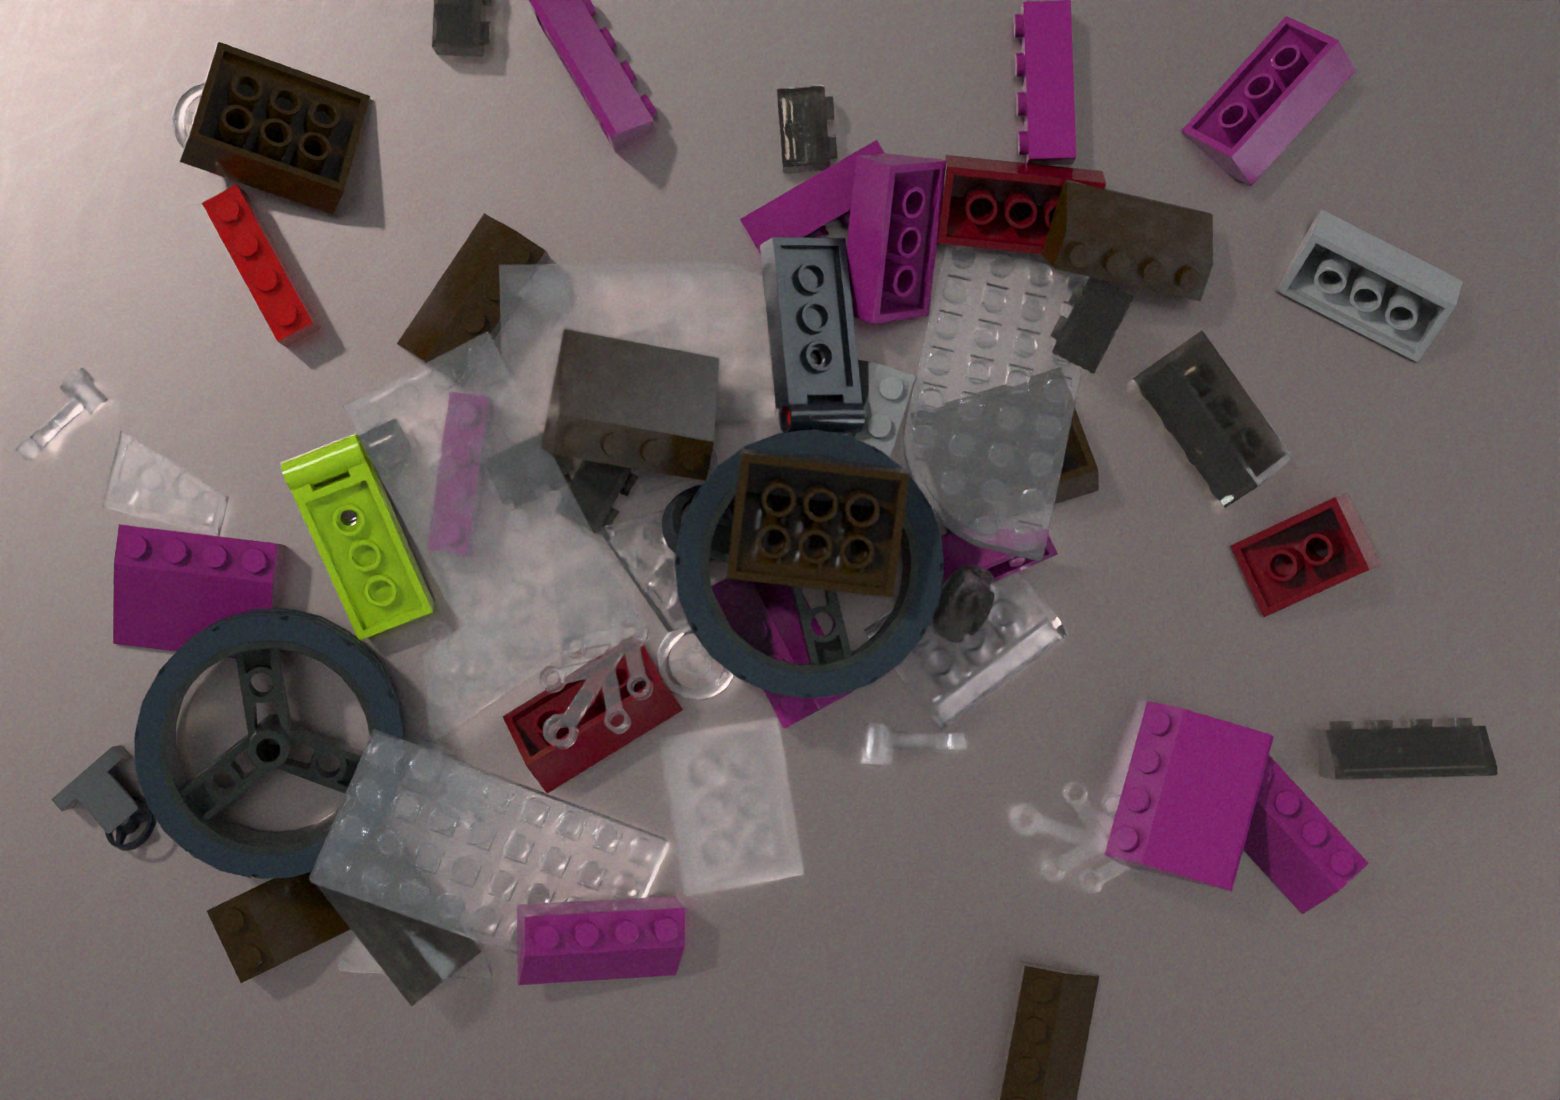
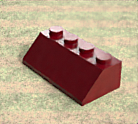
[937,155,1106,254]
[502,634,683,794]

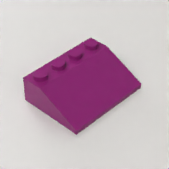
[113,524,286,659]
[1104,701,1274,892]

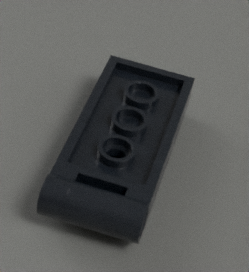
[760,237,865,433]

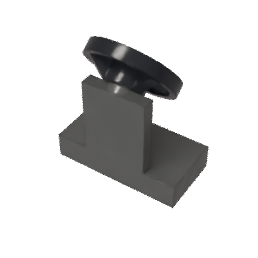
[51,745,157,851]

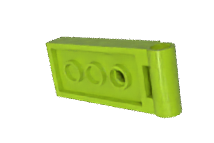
[281,433,434,640]

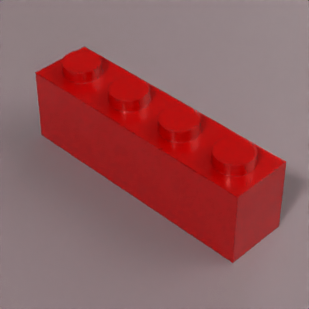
[202,184,320,347]

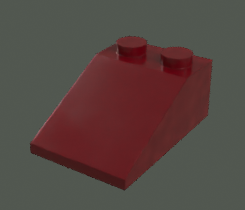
[1230,493,1381,617]

